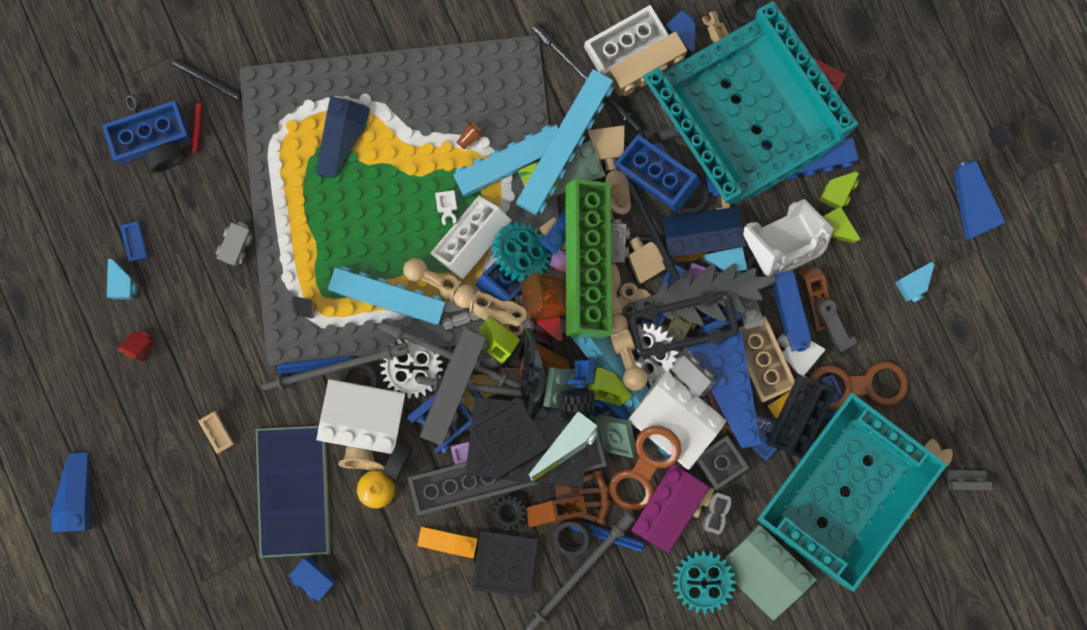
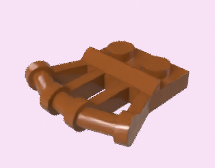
[555,469,611,525]

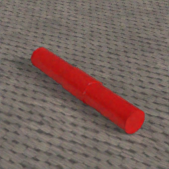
[190,103,203,153]

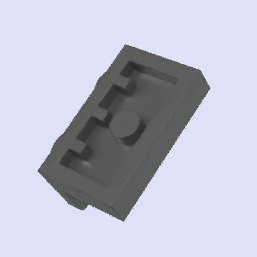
[947,470,992,490]

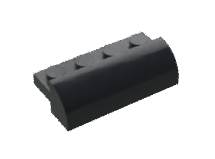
[766,373,837,458]

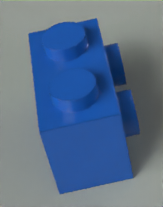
[289,556,337,602]

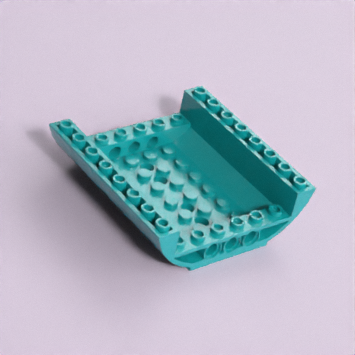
[642,1,858,204]

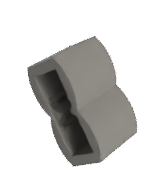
[703,493,731,534]

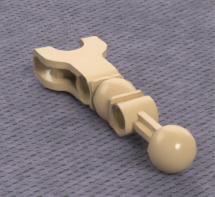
[403,258,527,337]
[610,262,648,391]

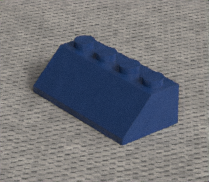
[662,206,745,257]

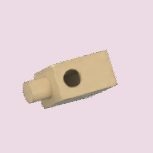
[588,125,624,172]
[628,236,665,285]

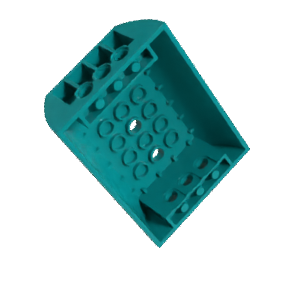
[757,393,947,592]

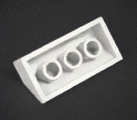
[430,196,512,279]

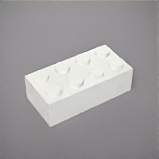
[584,5,668,77]

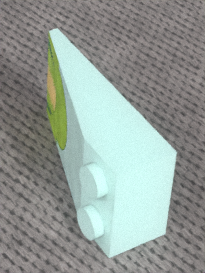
[529,411,598,482]

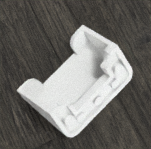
[743,199,834,277]

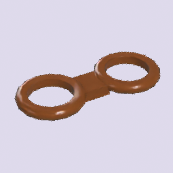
[810,361,908,411]
[609,426,682,510]

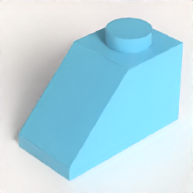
[703,247,747,277]
[107,259,138,299]
[895,262,934,302]

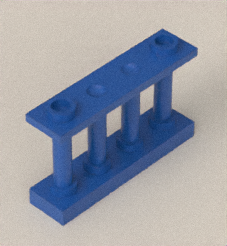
[407,373,484,454]

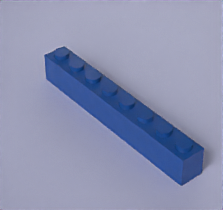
[703,138,858,197]

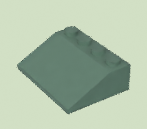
[724,524,816,621]

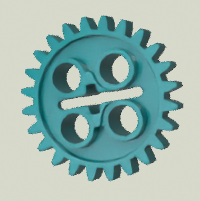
[491,221,551,283]
[673,550,736,614]

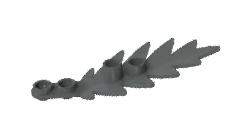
[622,264,776,326]

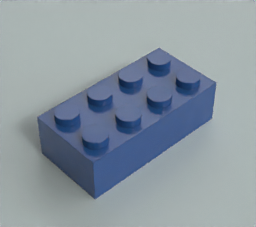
[102,100,191,165]
[614,134,701,213]

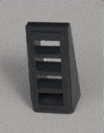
[292,296,317,319]

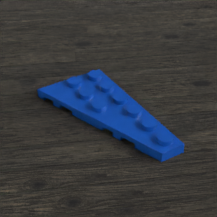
[684,329,761,448]

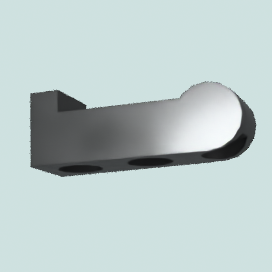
[816,298,858,352]

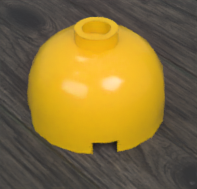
[357,470,396,509]

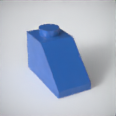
[665,10,695,57]

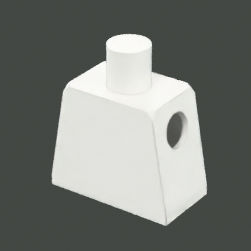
[777,333,825,376]

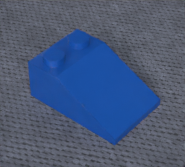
[475,249,532,302]

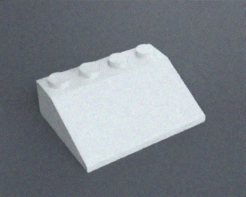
[628,371,727,469]
[316,379,405,454]

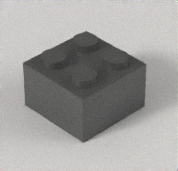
[696,436,749,490]

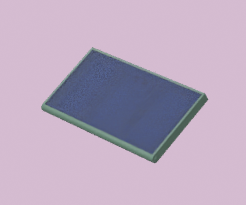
[255,426,331,558]

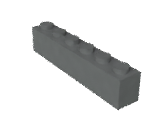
[420,326,488,445]

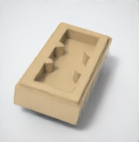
[198,411,235,454]

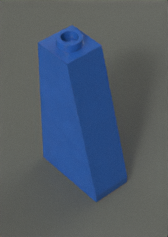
[954,160,1006,241]
[772,270,811,352]

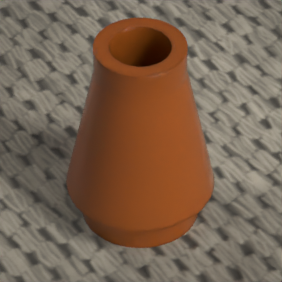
[456,122,484,150]

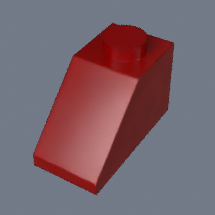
[532,302,562,342]
[118,331,155,362]

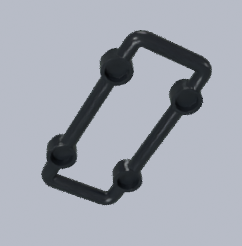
[629,291,738,358]

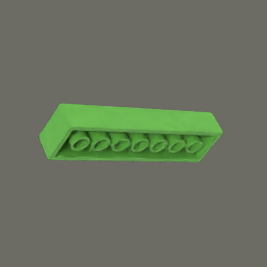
[565,179,612,339]

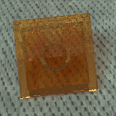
[520,272,566,320]

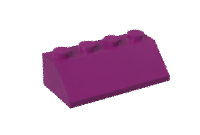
[631,465,710,554]

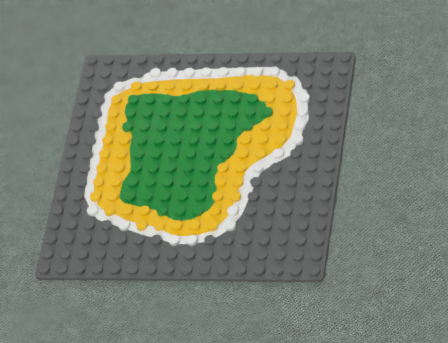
[239,35,566,366]

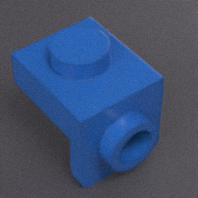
[567,361,594,388]

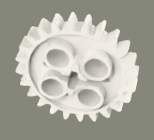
[630,322,681,386]
[380,338,443,399]

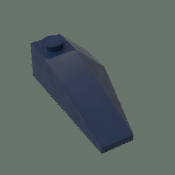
[316,96,370,178]

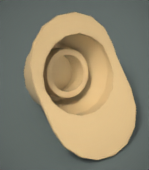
[605,170,631,214]
[338,446,385,471]

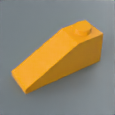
[417,527,478,558]

